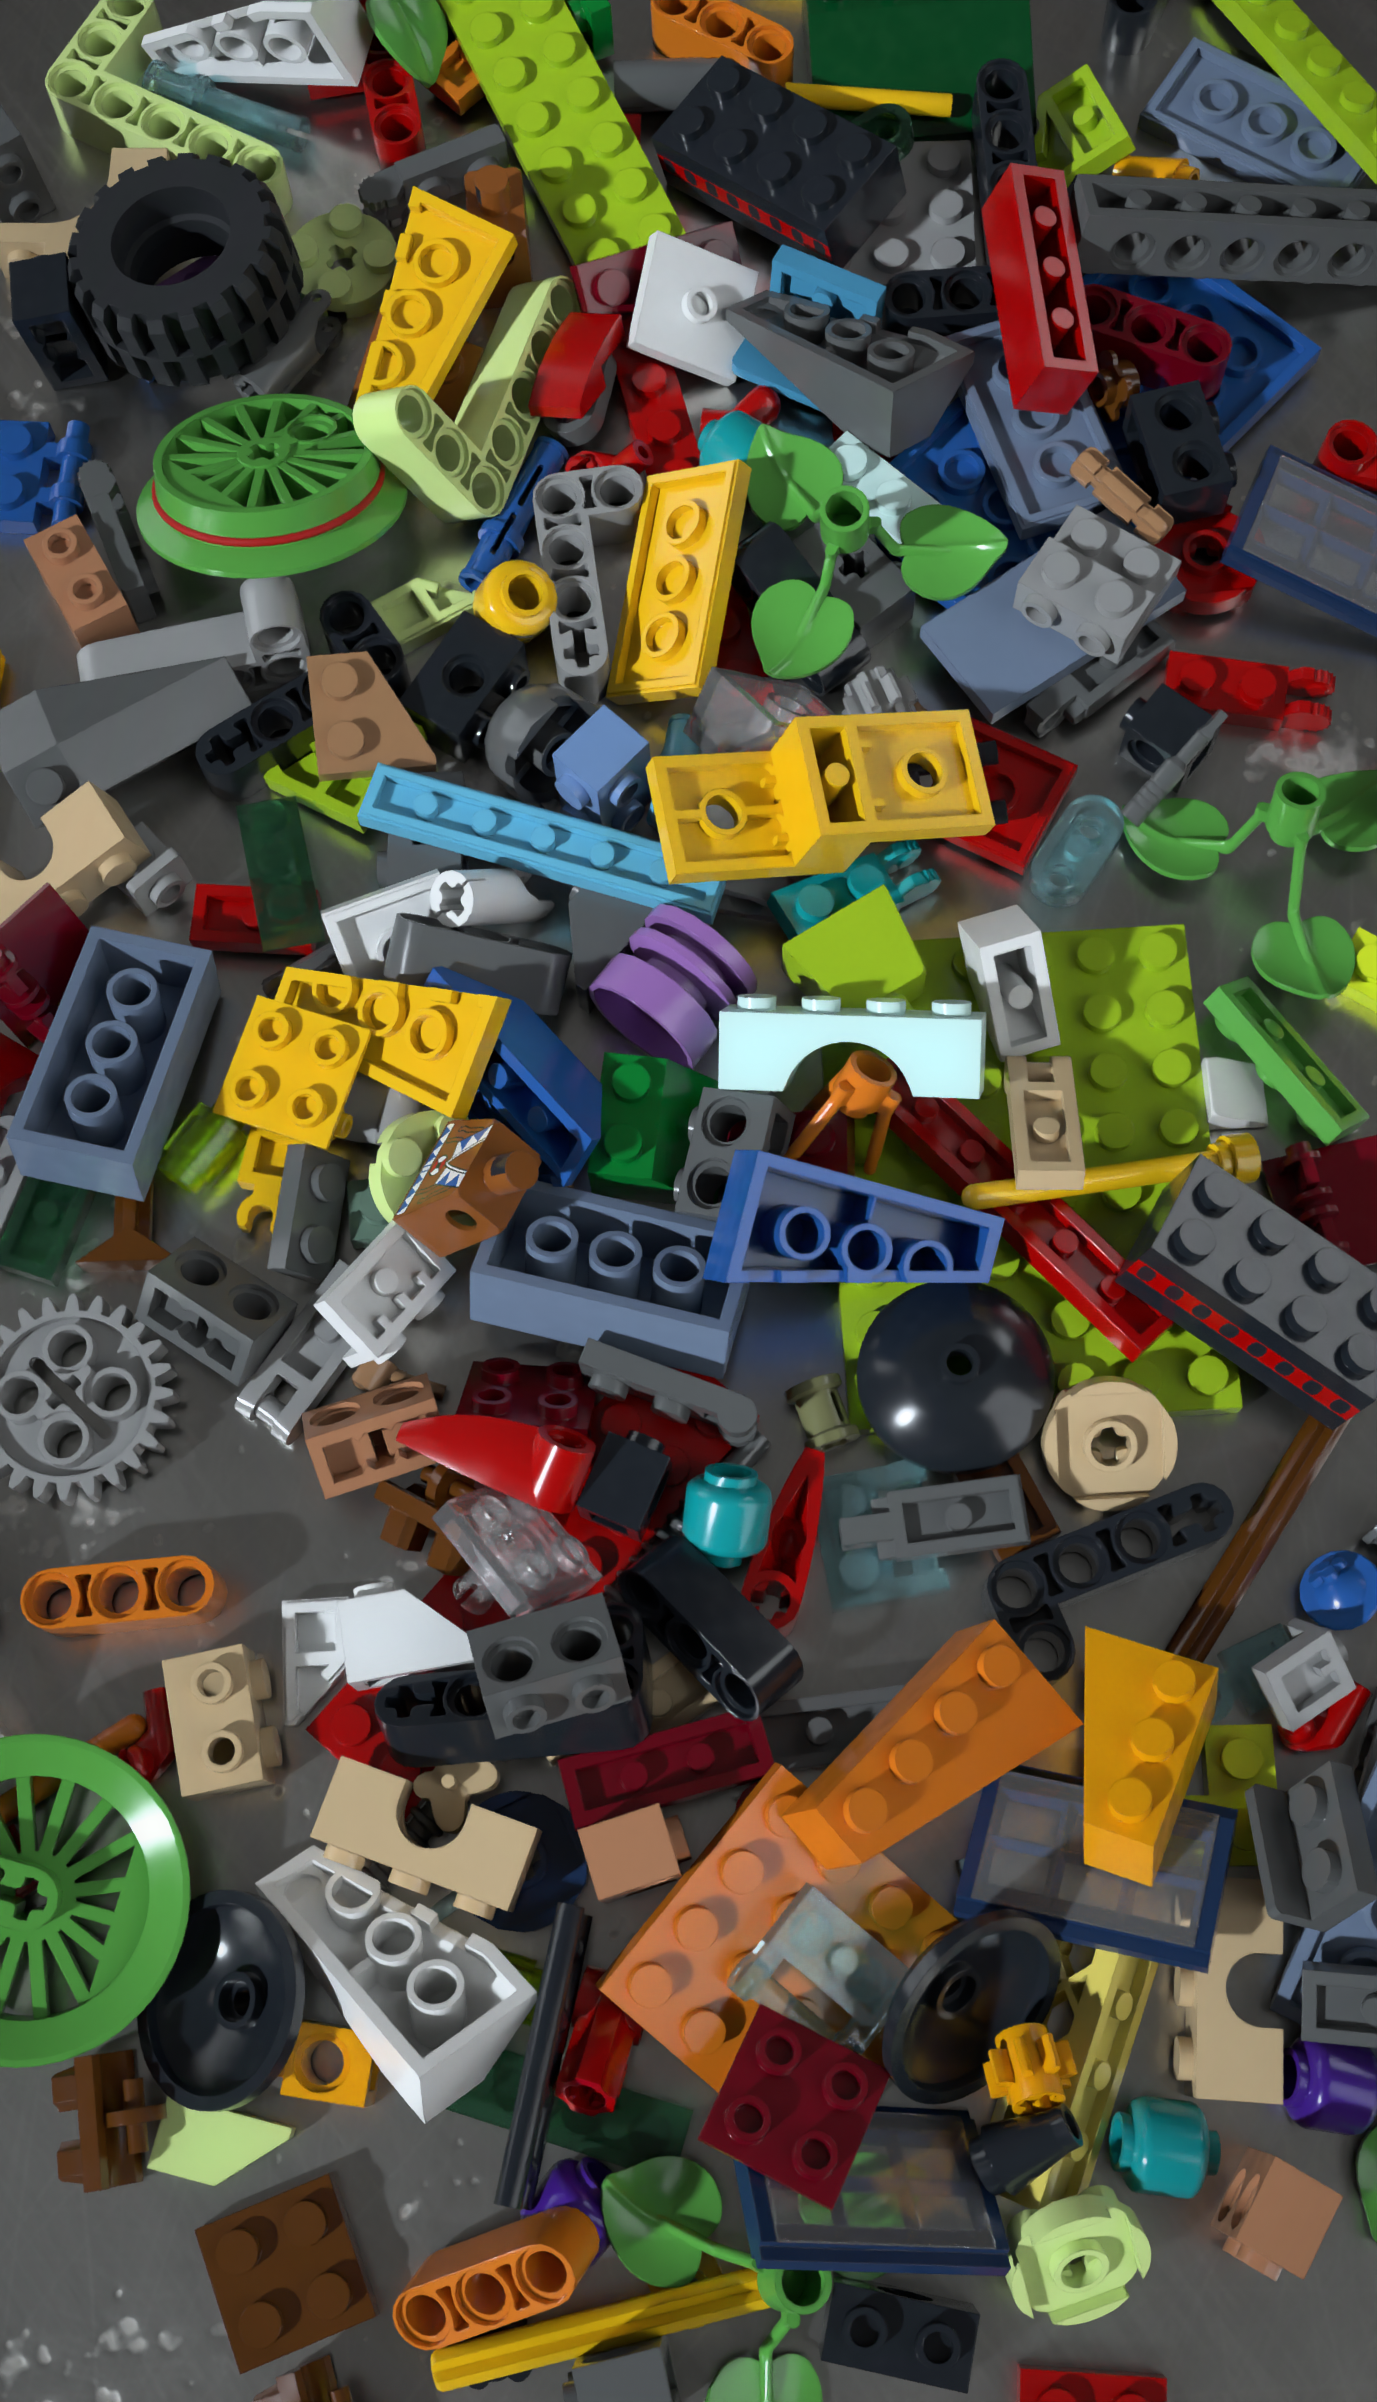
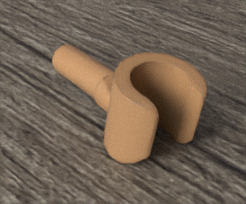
[352,1360,447,1401]

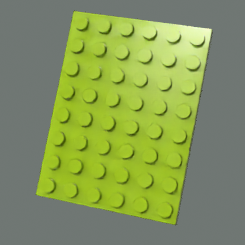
[820,924,1243,1435]

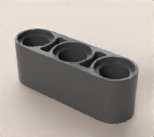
[383,913,573,1016]

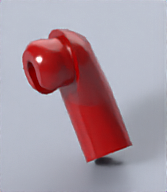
[700,385,781,434]
[565,439,654,474]
[1277,1680,1373,1753]
[117,1687,176,1783]

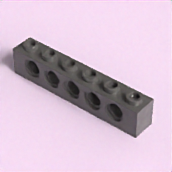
[1069,174,1377,286]

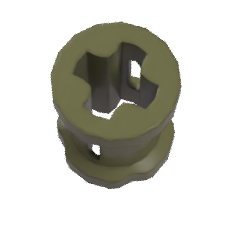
[784,1373,860,1452]

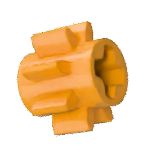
[983,2023,1078,2116]

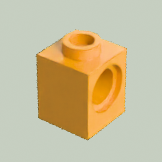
[277,2019,380,2108]

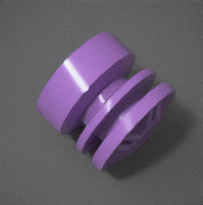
[588,904,757,1070]

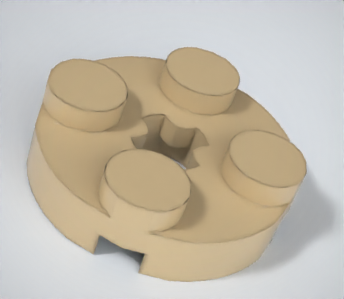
[1041,1376,1178,1511]

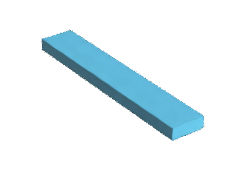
[357,762,727,925]

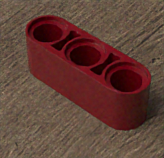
[1084,284,1232,400]

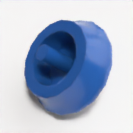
[1300,1550,1377,1631]

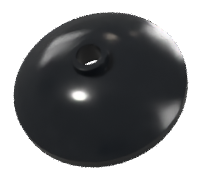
[856,1283,1055,1475]
[137,1890,305,2112]
[882,1909,1061,2105]

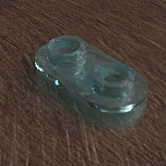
[1029,794,1124,908]

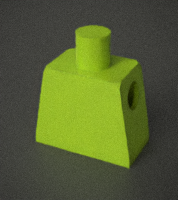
[782,884,926,1010]

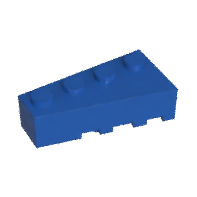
[702,1150,1005,1283]

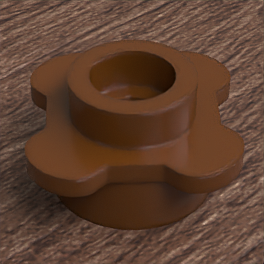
[1087,349,1140,423]

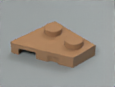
[306,651,437,782]

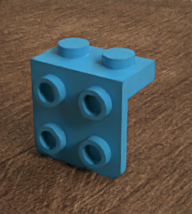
[732,244,887,412]

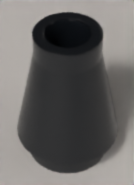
[969,2103,1083,2196]

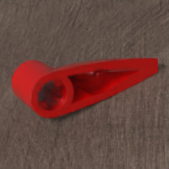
[395,1415,596,1514]
[741,1447,825,1638]

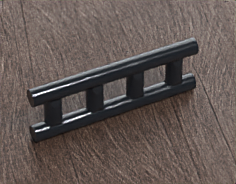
[493,1902,593,2211]

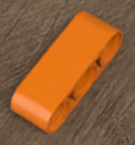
[650,0,794,88]
[20,1555,228,1638]
[393,2206,600,2351]

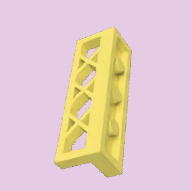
[990,1940,1159,2210]

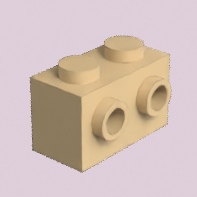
[162,1644,282,1801]

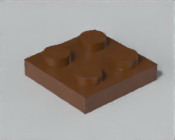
[195,2172,380,2375]

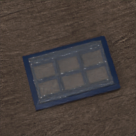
[1220,445,1377,637]
[953,1765,1238,1974]
[733,2106,1011,2276]

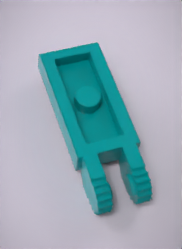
[767,840,942,940]

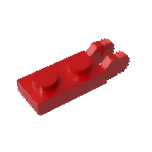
[1164,650,1336,732]

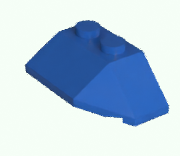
[423,966,602,1187]

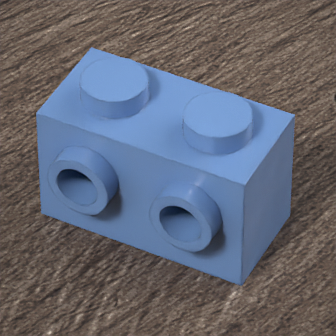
[552,705,651,832]

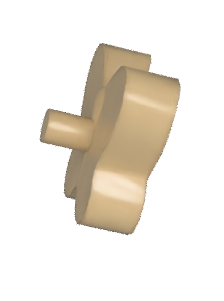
[413,1762,500,1834]

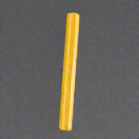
[431,2268,771,2392]

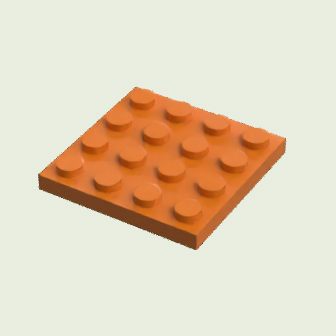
[595,1762,960,2093]

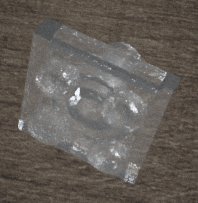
[432,1486,603,1618]

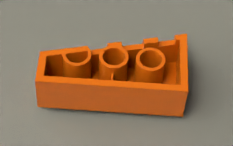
[781,1619,1084,1870]

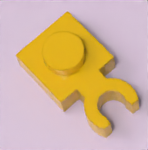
[237,1126,316,1235]

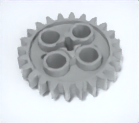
[0,1293,180,1506]

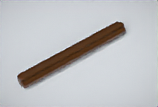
[1164,1415,1352,1663]

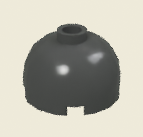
[485,683,599,809]

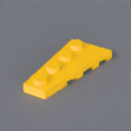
[355,186,518,402]
[274,967,512,1120]

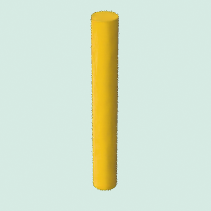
[785,82,953,118]

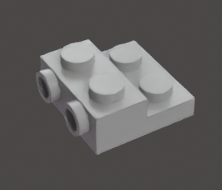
[1013,504,1182,665]

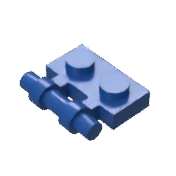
[0,420,93,535]

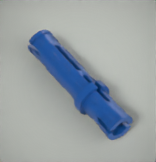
[458,436,569,593]

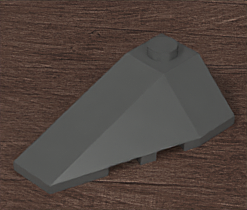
[726,290,975,457]
[0,656,252,829]

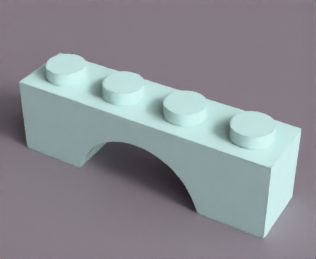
[718,994,986,1099]

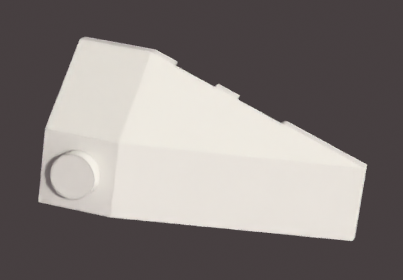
[141,0,374,87]
[255,1845,537,2124]

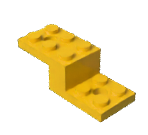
[645,709,996,884]

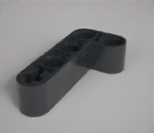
[195,591,412,802]
[981,1482,1234,1686]
[374,1602,653,1768]

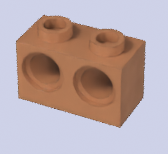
[23,514,140,649]
[301,1373,441,1500]
[577,1803,692,1904]
[1210,2146,1343,2282]

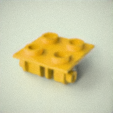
[212,995,373,1150]

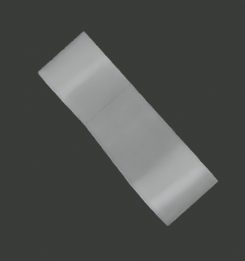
[532,465,644,703]
[76,576,312,693]

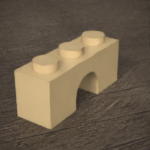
[0,781,152,924]
[310,1755,542,1920]
[1173,1875,1283,2105]

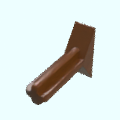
[75,1176,171,1273]

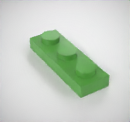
[1203,976,1370,1146]

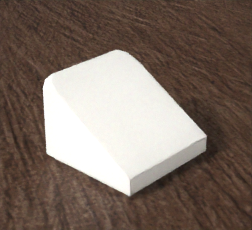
[1201,1057,1269,1130]

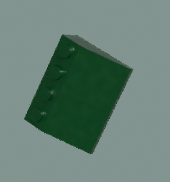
[801,0,1037,146]

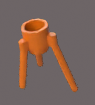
[783,1050,902,1175]

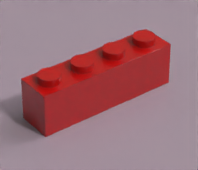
[981,163,1099,415]

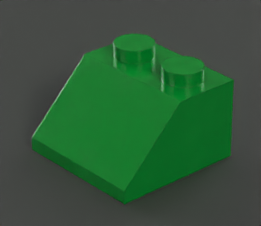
[587,1052,729,1205]

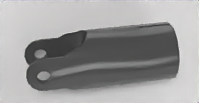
[613,57,733,113]
[232,289,342,398]

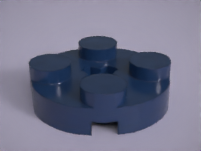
[457,1790,589,1933]

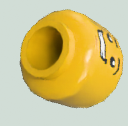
[473,559,558,644]

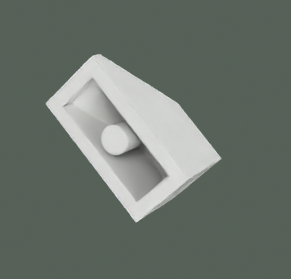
[957,904,1061,1062]
[337,1582,475,1691]

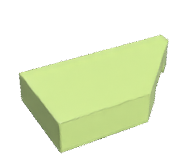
[370,578,476,655]
[147,2096,296,2186]

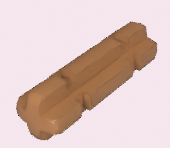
[1069,447,1174,546]

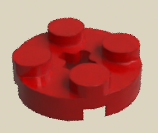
[1154,504,1265,615]

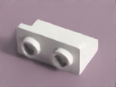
[313,1220,457,1368]

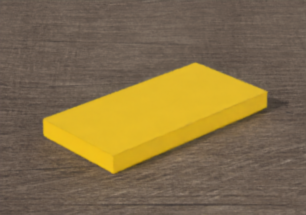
[606,459,752,705]

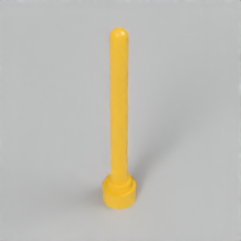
[961,1132,1261,1210]

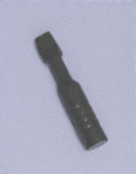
[1120,709,1228,827]

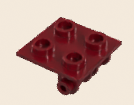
[0,882,89,1048]
[1261,1135,1377,1266]
[455,1357,597,1439]
[697,2003,890,2211]

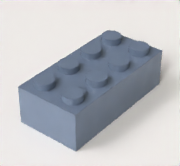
[6,925,221,1202]
[470,1181,751,1379]

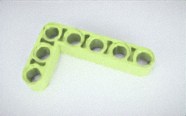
[45,0,293,217]
[352,275,581,523]

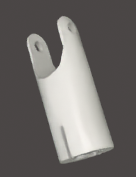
[430,868,555,927]

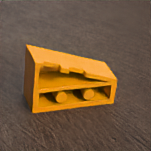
[1083,1626,1219,1887]

